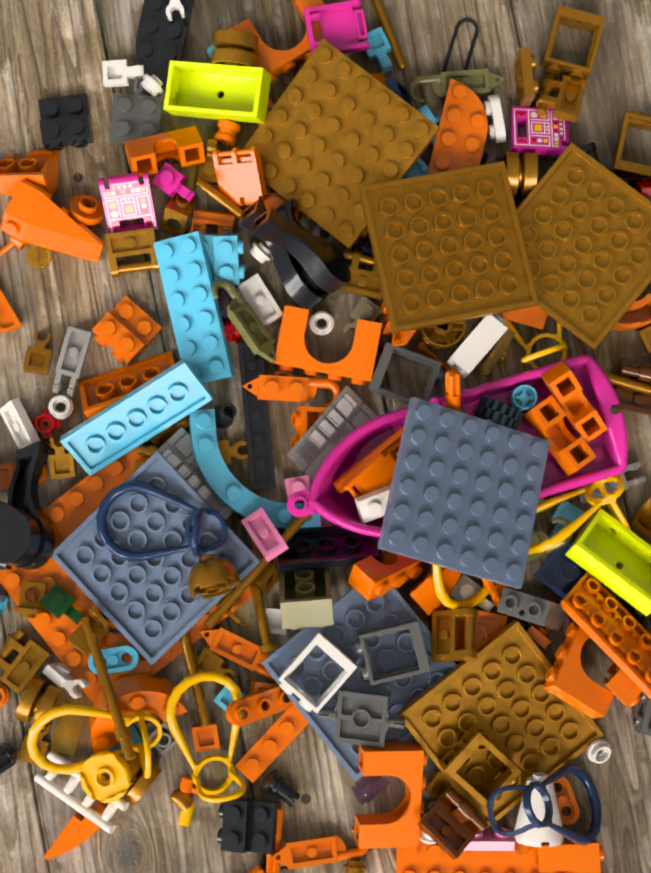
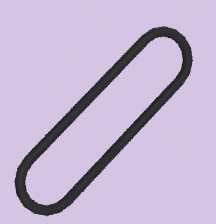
[442,18,479,72]

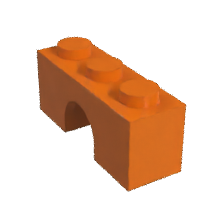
[124,126,205,177]
[540,361,608,443]
[524,395,597,476]
[348,551,424,601]

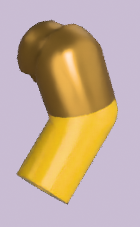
[170,789,195,827]

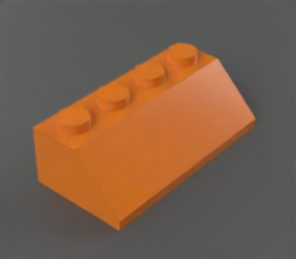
[78,351,176,419]

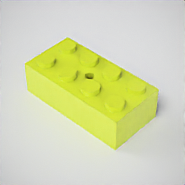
[163,60,272,124]
[565,508,651,617]

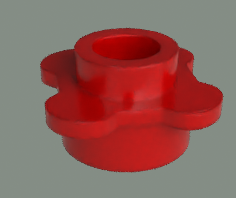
[224,320,242,344]
[31,409,61,439]

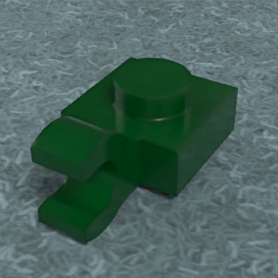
[39,583,83,625]

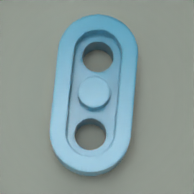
[88,645,140,675]

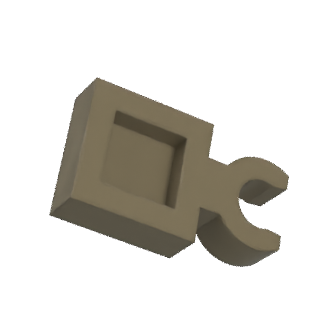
[343,296,382,340]

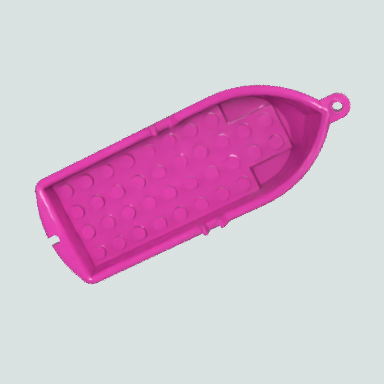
[287,354,628,537]

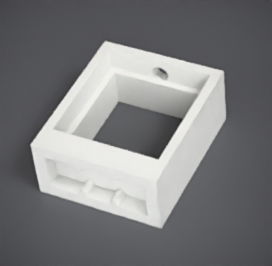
[446,314,508,379]
[278,631,357,713]

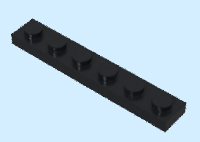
[238,342,276,490]

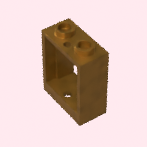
[541,5,606,80]
[610,111,651,182]
[439,725,522,808]

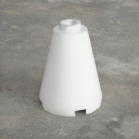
[513,772,564,847]

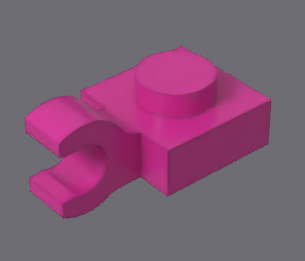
[151,162,195,202]

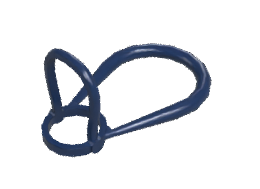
[96,481,227,562]
[487,763,602,846]

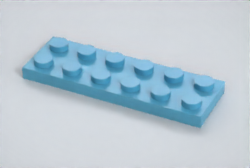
[153,231,235,383]
[60,359,213,476]

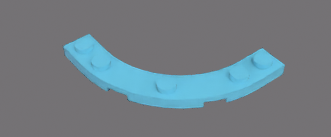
[189,409,321,529]

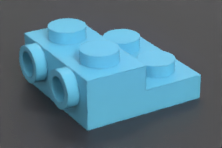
[202,233,245,285]

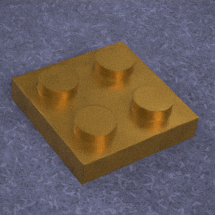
[514,47,538,107]

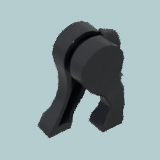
[238,198,351,309]
[0,440,56,570]

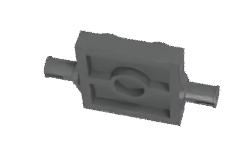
[110,79,162,145]
[318,689,405,748]

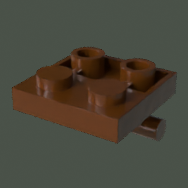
[611,359,651,416]
[417,785,488,860]

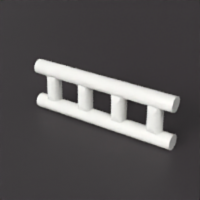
[34,750,129,834]

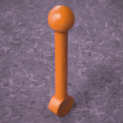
[417,341,452,371]

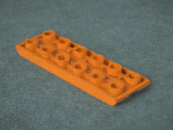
[561,572,651,700]

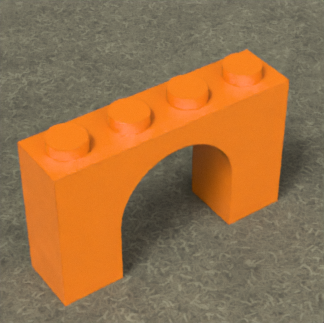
[229,0,325,83]
[274,305,382,386]
[543,621,614,719]
[354,741,427,849]
[535,839,604,873]

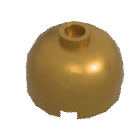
[188,554,241,599]

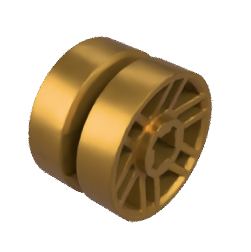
[211,29,259,67]
[503,151,538,197]
[419,320,466,351]
[15,676,64,731]
[123,752,162,807]

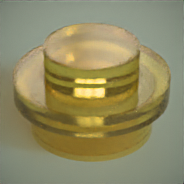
[26,245,51,269]

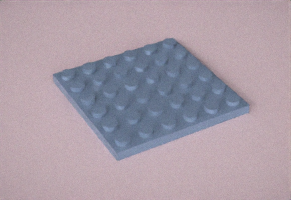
[377,397,550,589]
[51,451,262,665]
[261,588,456,781]

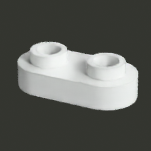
[483,94,506,144]

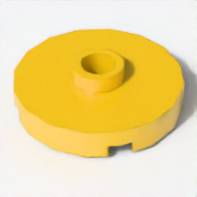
[80,751,132,803]

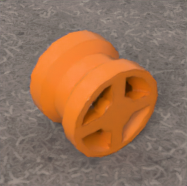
[213,119,241,147]

